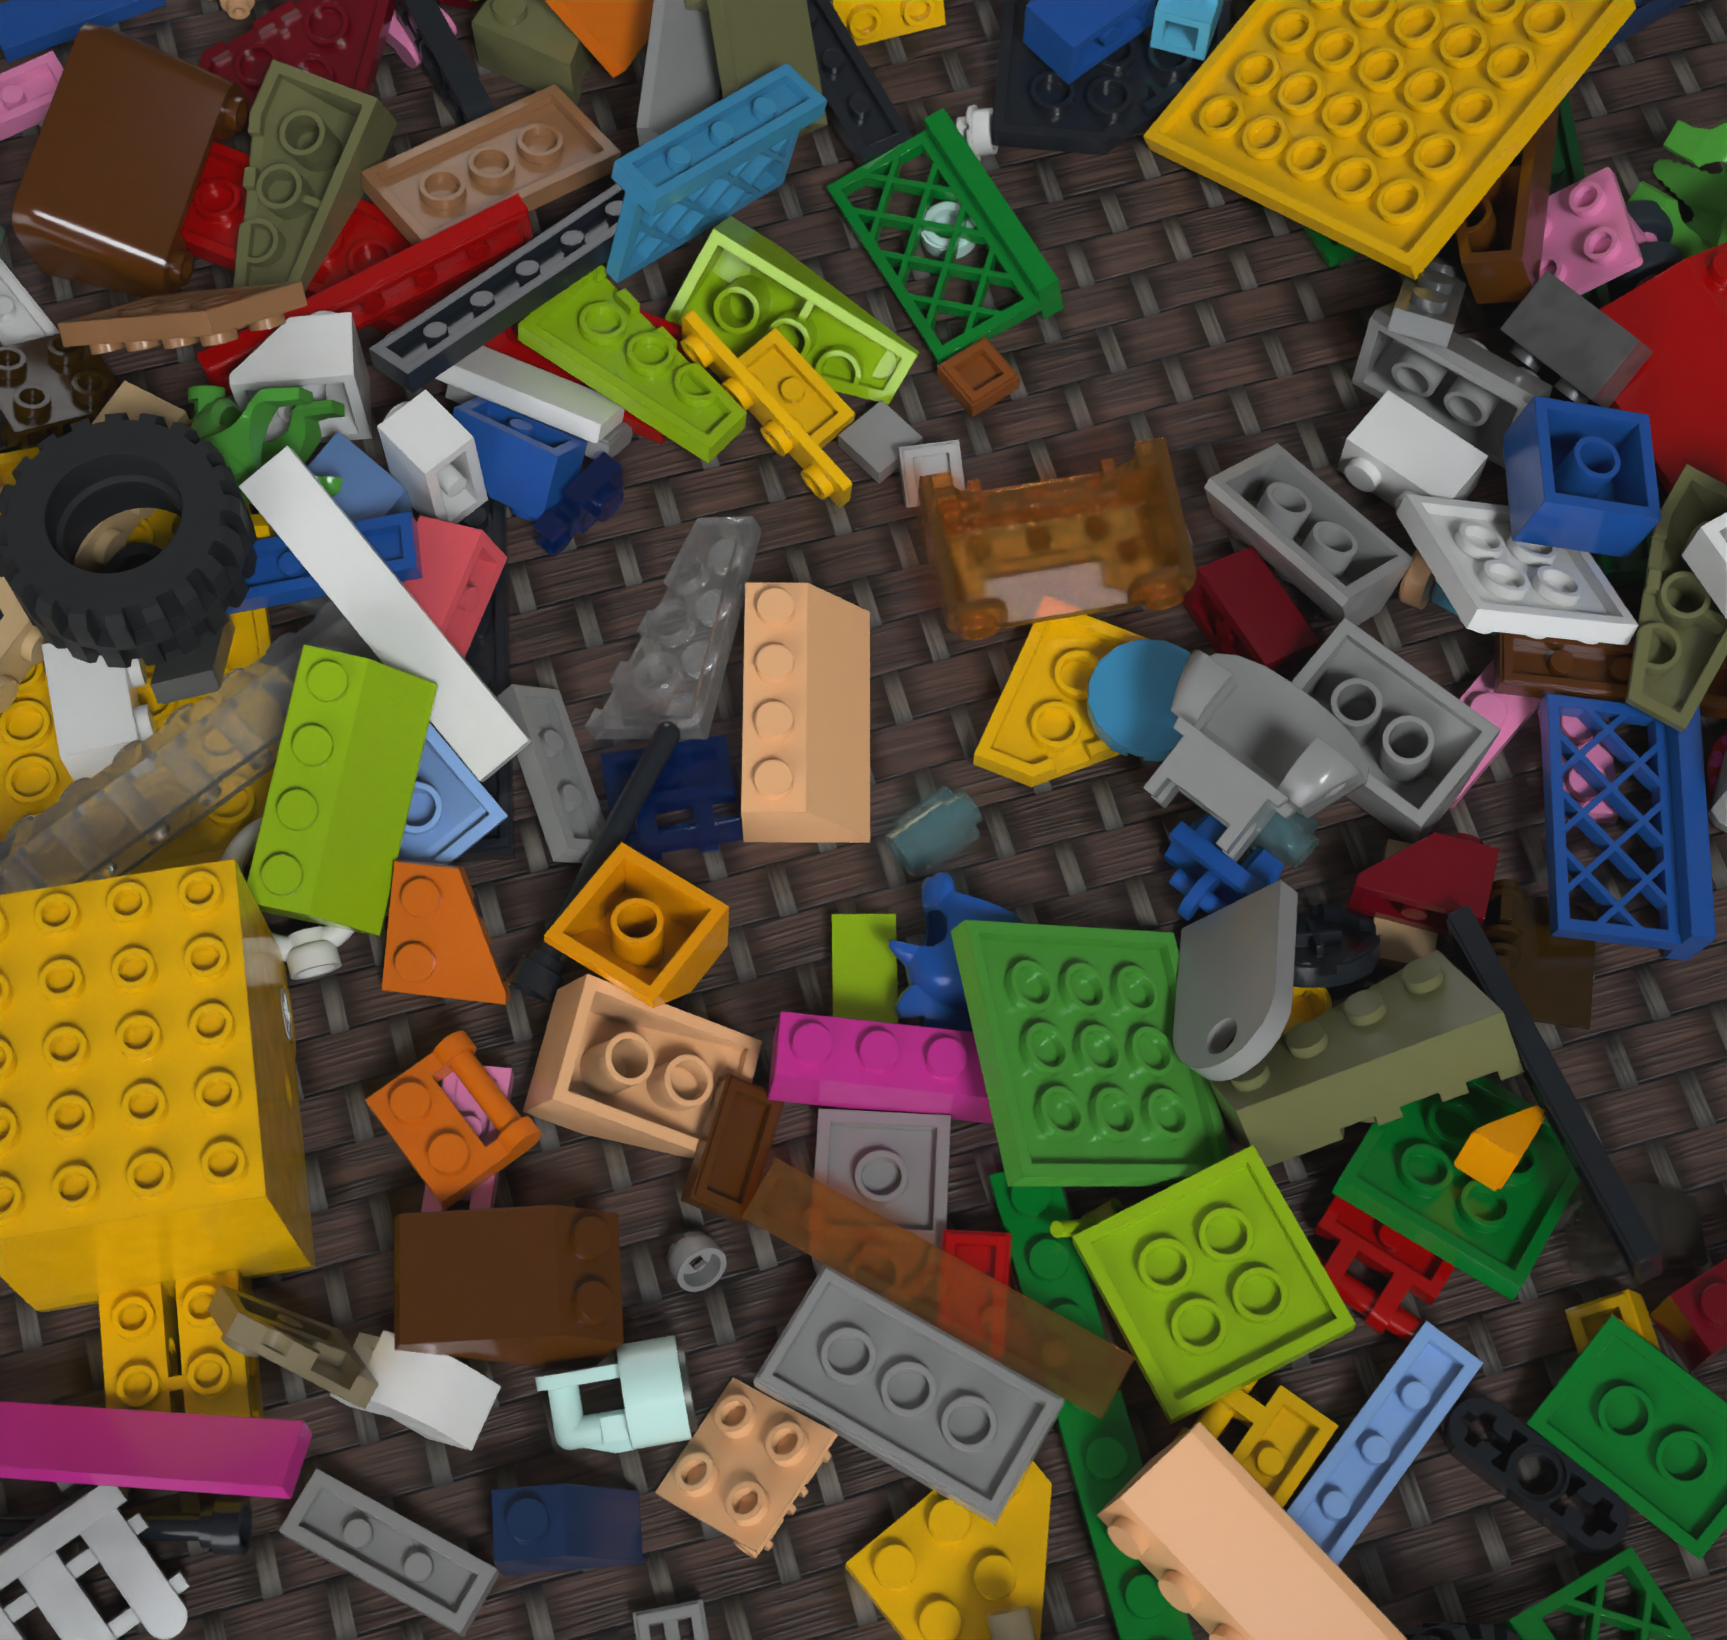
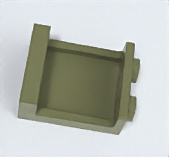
[684,0,828,138]

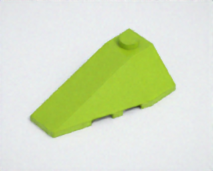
[664,216,920,404]

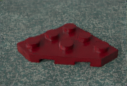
[198,0,395,126]

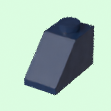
[491,1483,643,1576]

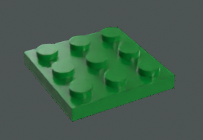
[1331,1076,1580,1301]

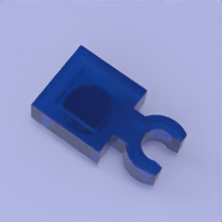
[533,451,624,558]

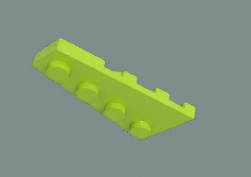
[518,265,747,464]

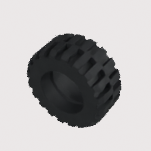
[0,413,257,668]

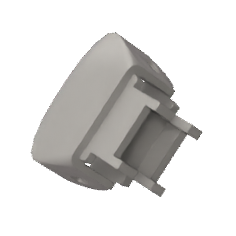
[1143,649,1369,862]

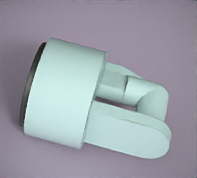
[535,1335,698,1453]

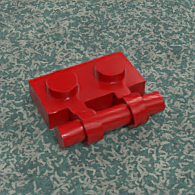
[1314,1196,1455,1343]

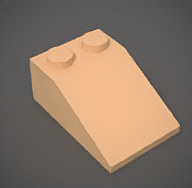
[523,974,762,1159]

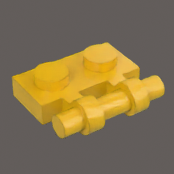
[1172,1379,1338,1508]

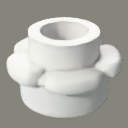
[956,105,998,162]

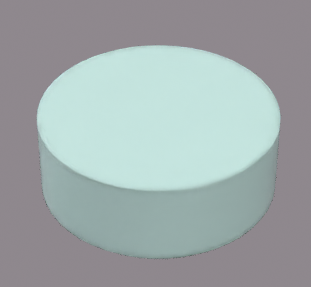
[921,201,976,259]

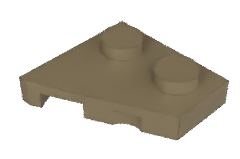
[208,1285,379,1409]

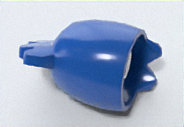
[889,872,1022,1032]

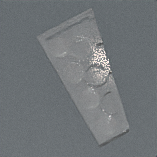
[585,516,762,739]

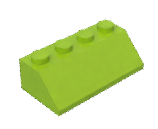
[247,644,438,937]

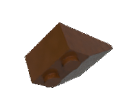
[394,1205,624,1370]

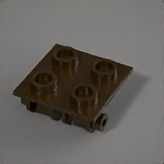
[0,333,120,450]
[1461,879,1597,1030]

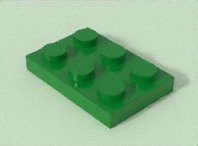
[1526,1313,1727,1560]

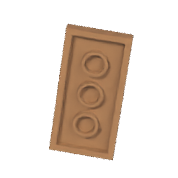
[360,84,621,246]
[57,281,308,355]

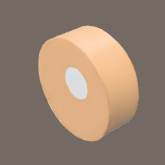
[1399,549,1436,610]

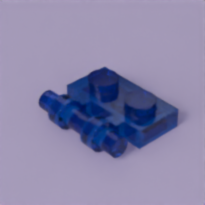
[601,735,743,861]

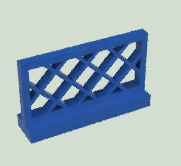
[1539,693,1716,961]

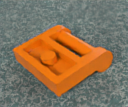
[365,1030,542,1210]

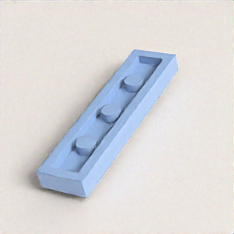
[1286,1321,1483,1566]

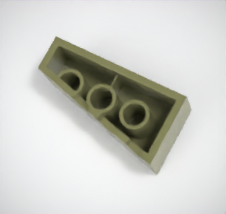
[471,0,594,106]

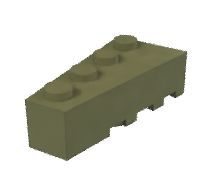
[1209,950,1524,1168]

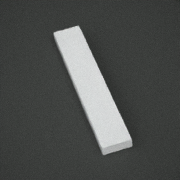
[238,446,532,782]

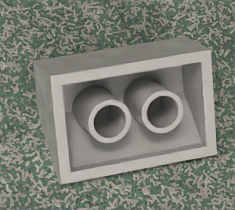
[636,0,723,146]
[1351,301,1554,469]
[1204,443,1414,626]
[1292,618,1501,844]

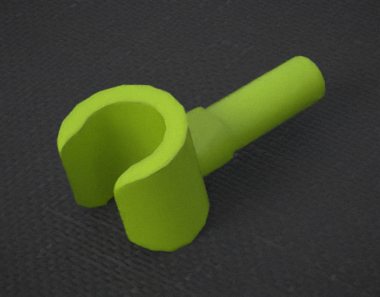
[1050,1198,1123,1238]

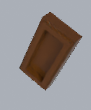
[680,1073,784,1225]

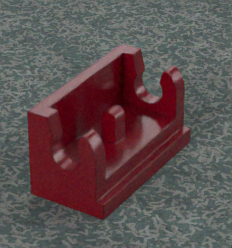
[1181,546,1320,678]

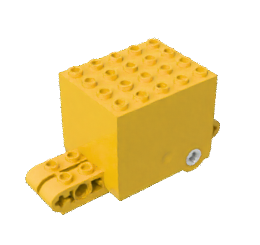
[0,859,316,1418]

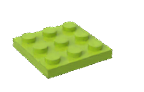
[1072,1145,1356,1425]

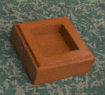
[937,336,1020,418]

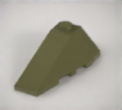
[233,60,398,292]
[1625,464,1727,733]

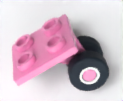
[1539,167,1684,297]

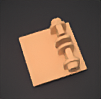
[655,1378,838,1559]

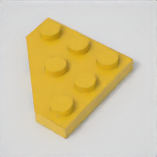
[973,599,1151,787]
[845,1461,1052,1640]

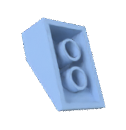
[398,724,508,865]

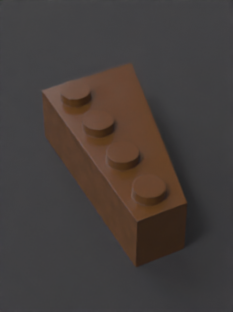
[1456,103,1560,304]

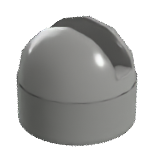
[666,1231,727,1292]

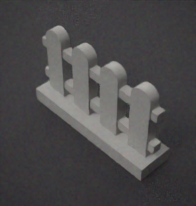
[0,1484,190,1640]

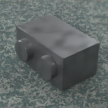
[1500,270,1654,408]

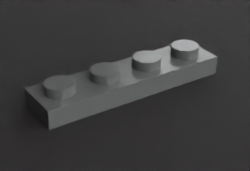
[1387,238,1468,348]

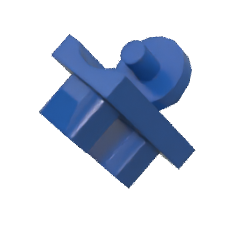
[1163,813,1284,921]

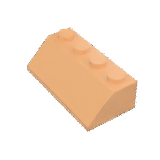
[741,582,870,843]
[1097,1422,1408,1640]

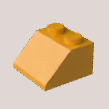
[544,842,729,1008]

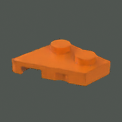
[381,859,511,1005]

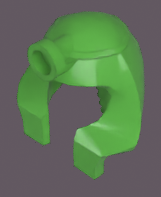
[1627,119,1727,259]
[188,385,345,504]

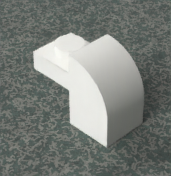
[330,1330,501,1451]

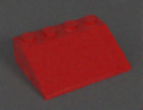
[1599,242,1727,494]

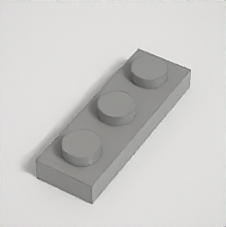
[497,684,605,863]
[279,1468,500,1637]

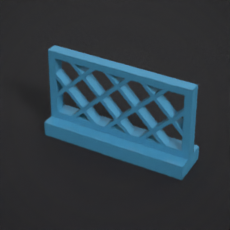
[606,63,828,283]

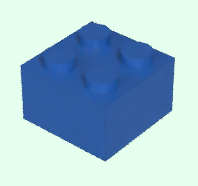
[1503,396,1661,558]

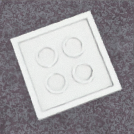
[1396,494,1639,645]

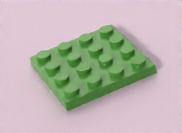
[950,920,1231,1186]

